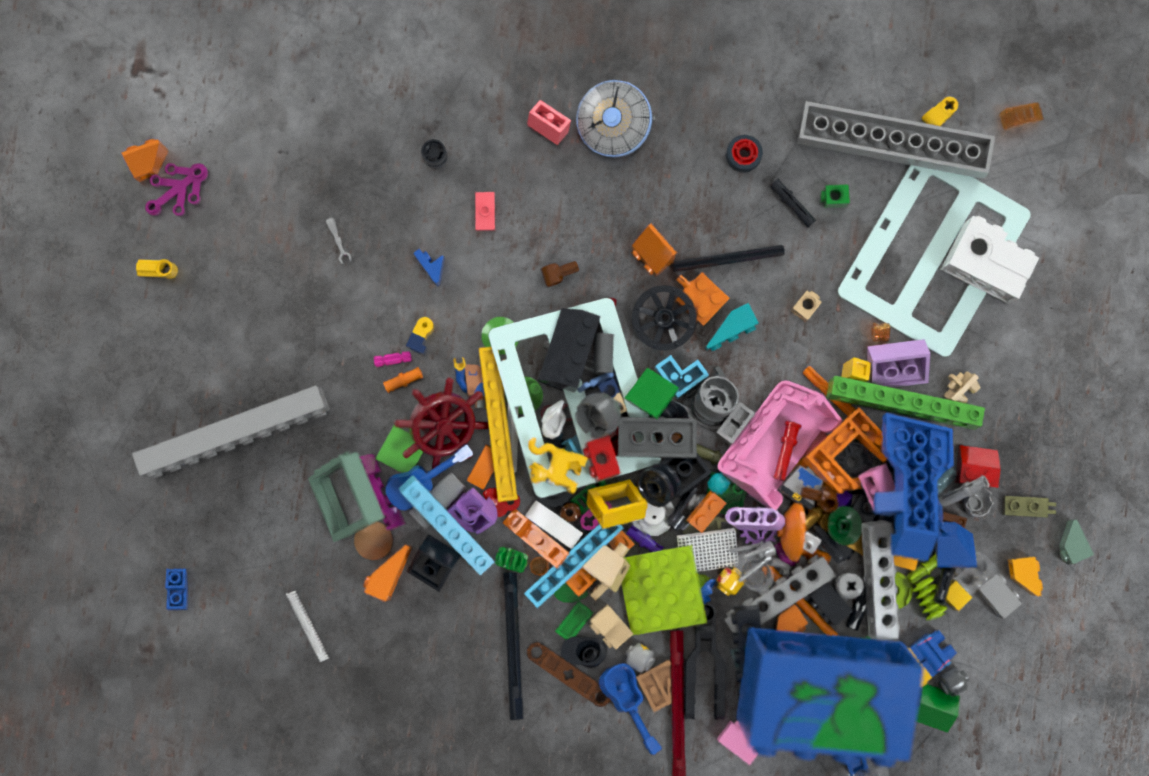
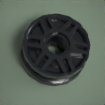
[833,442,873,478]
[638,463,681,507]

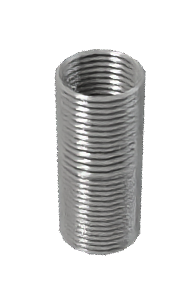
[409,472,467,529]

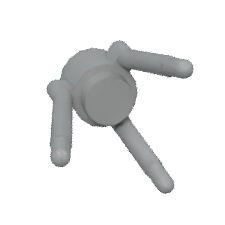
[729,540,776,582]

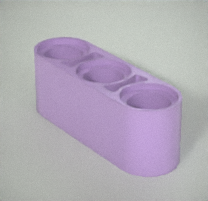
[726,507,785,531]

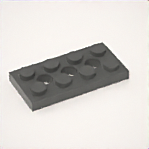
[618,417,697,458]

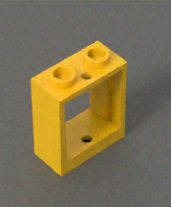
[587,479,648,529]

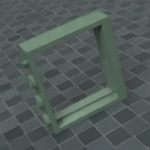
[308,451,384,542]

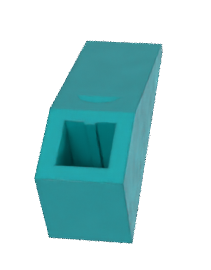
[705,303,759,352]

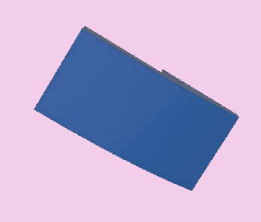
[165,569,188,611]

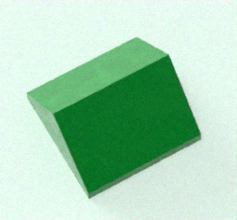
[916,684,960,733]

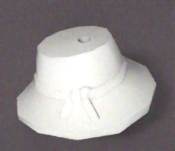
[632,495,675,536]

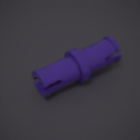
[626,524,664,552]

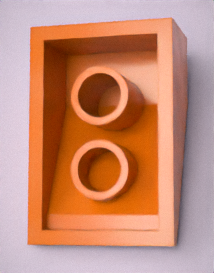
[631,224,677,277]
[363,545,413,601]

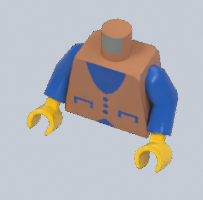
[453,357,505,409]

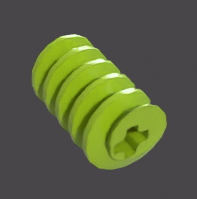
[912,577,947,621]

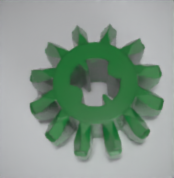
[495,547,528,573]

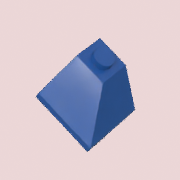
[935,522,977,567]

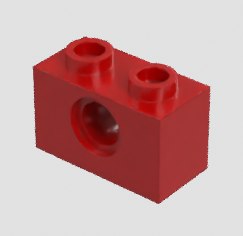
[583,436,621,482]

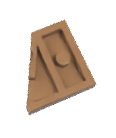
[636,659,671,712]

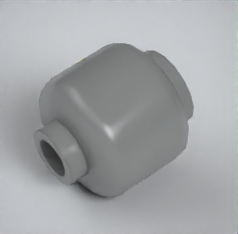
[625,643,655,672]

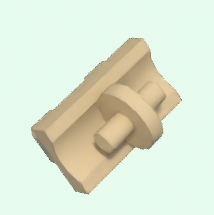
[943,371,981,403]

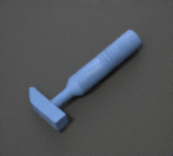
[577,373,614,394]

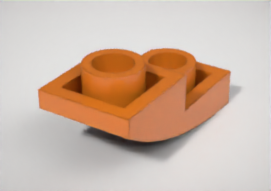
[466,444,494,489]

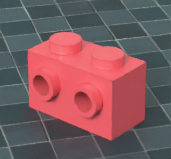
[527,100,571,145]

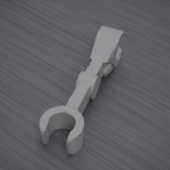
[326,218,352,265]

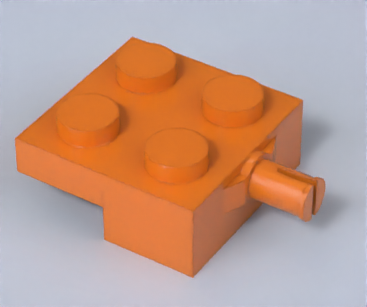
[675,272,730,326]

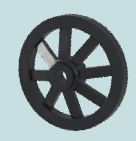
[632,285,697,351]

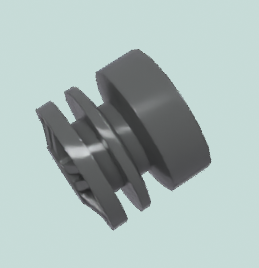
[691,376,739,426]

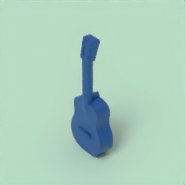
[385,444,473,510]
[599,664,662,755]

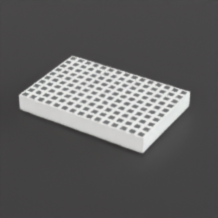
[677,528,739,572]

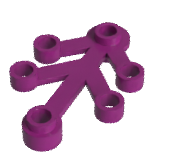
[145,163,208,216]

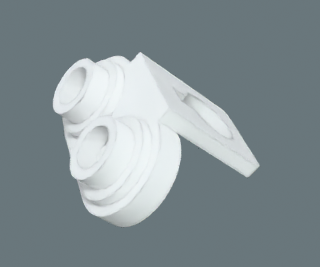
[541,400,566,439]

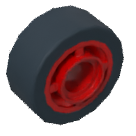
[726,135,763,173]

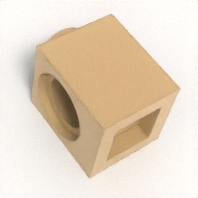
[791,291,822,322]

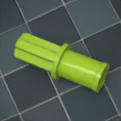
[907,554,937,584]

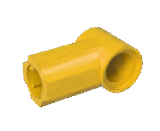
[136,259,178,279]

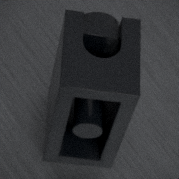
[808,581,853,626]

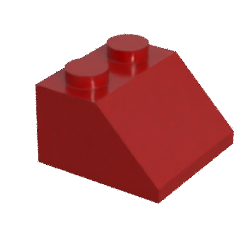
[955,445,1001,488]

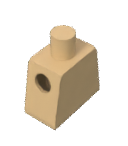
[583,542,630,593]

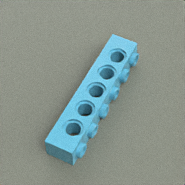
[399,475,494,575]
[524,524,624,608]

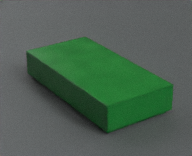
[555,601,594,640]

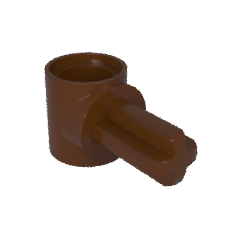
[540,261,579,287]
[800,486,839,512]

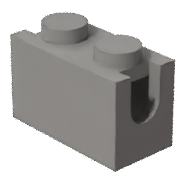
[974,573,1022,619]

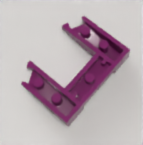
[359,454,406,531]

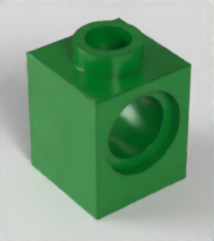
[820,184,850,208]

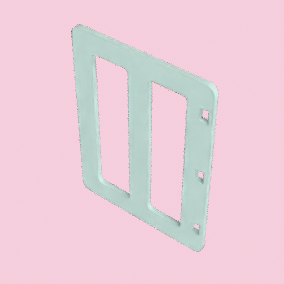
[838,165,1030,357]
[489,298,661,498]

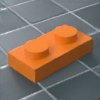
[686,490,726,533]

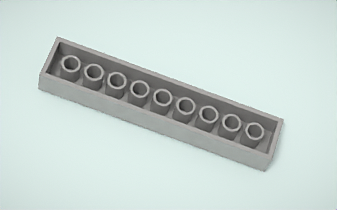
[797,101,995,179]
[132,385,330,479]

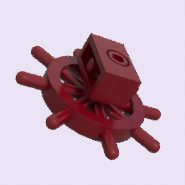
[394,377,489,469]

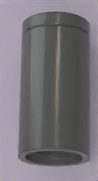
[593,333,614,373]

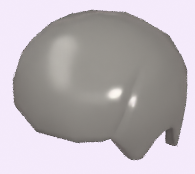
[963,488,993,517]

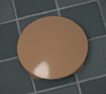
[354,522,393,560]

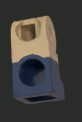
[597,378,627,414]

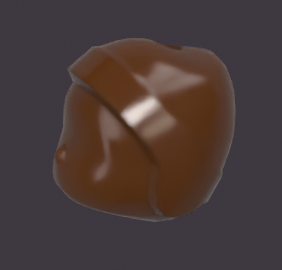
[560,502,581,522]

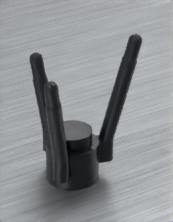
[666,488,697,532]

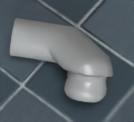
[765,556,791,575]

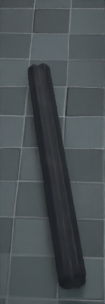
[672,245,785,272]

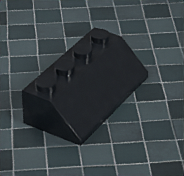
[538,308,601,393]

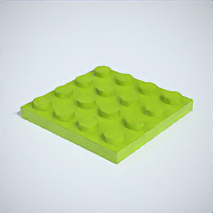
[621,545,707,635]

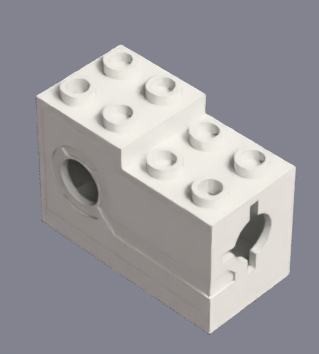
[941,216,1039,304]

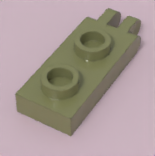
[1003,496,1056,518]

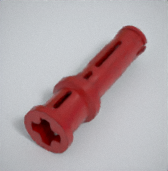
[773,421,802,481]

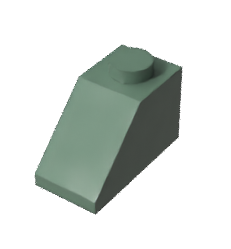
[1059,519,1094,565]

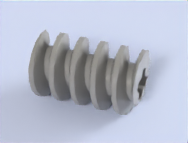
[833,573,863,599]

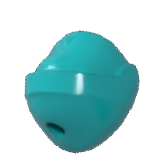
[707,473,730,495]

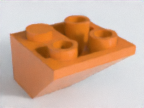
[121,139,168,182]

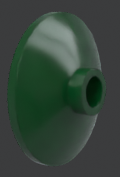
[827,506,862,546]

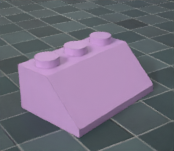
[867,339,930,388]

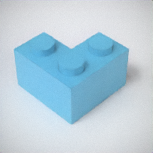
[654,355,709,399]

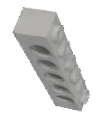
[861,520,900,640]
[724,555,836,632]

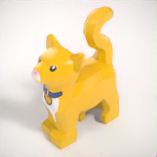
[528,437,588,494]

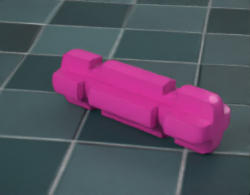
[374,351,412,367]

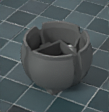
[575,392,621,439]

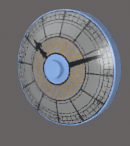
[577,80,652,157]

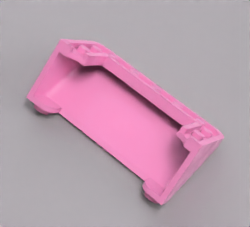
[718,380,843,510]

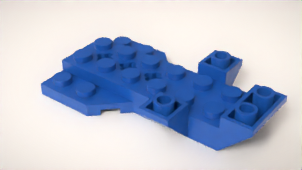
[874,413,954,561]

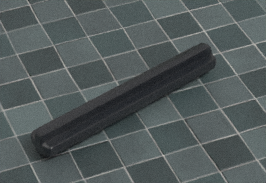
[793,502,846,563]

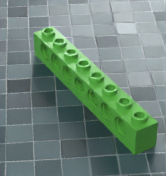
[826,376,985,430]

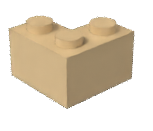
[590,604,633,649]

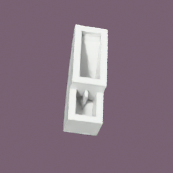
[525,500,583,549]

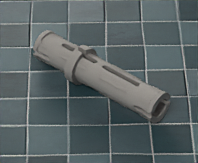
[938,476,989,508]

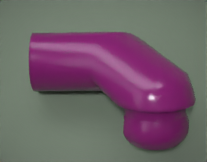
[774,542,800,566]

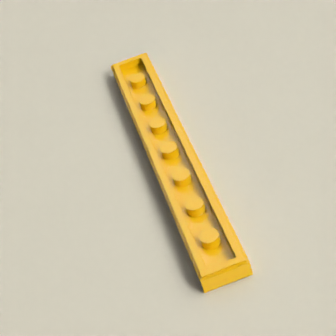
[479,347,518,502]

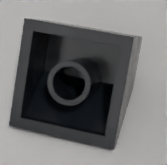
[407,535,461,592]

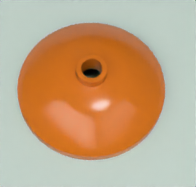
[777,503,805,562]

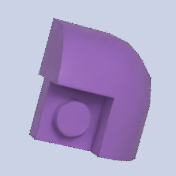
[446,488,497,534]

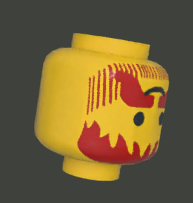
[716,567,745,597]

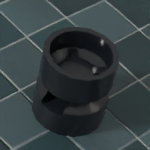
[421,139,448,169]

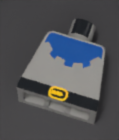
[777,466,823,510]

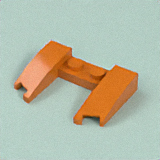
[802,407,887,494]

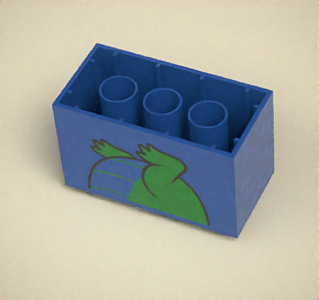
[736,627,924,767]

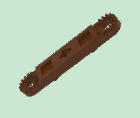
[527,642,610,707]

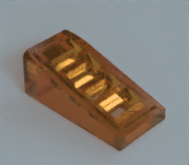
[1000,102,1044,130]

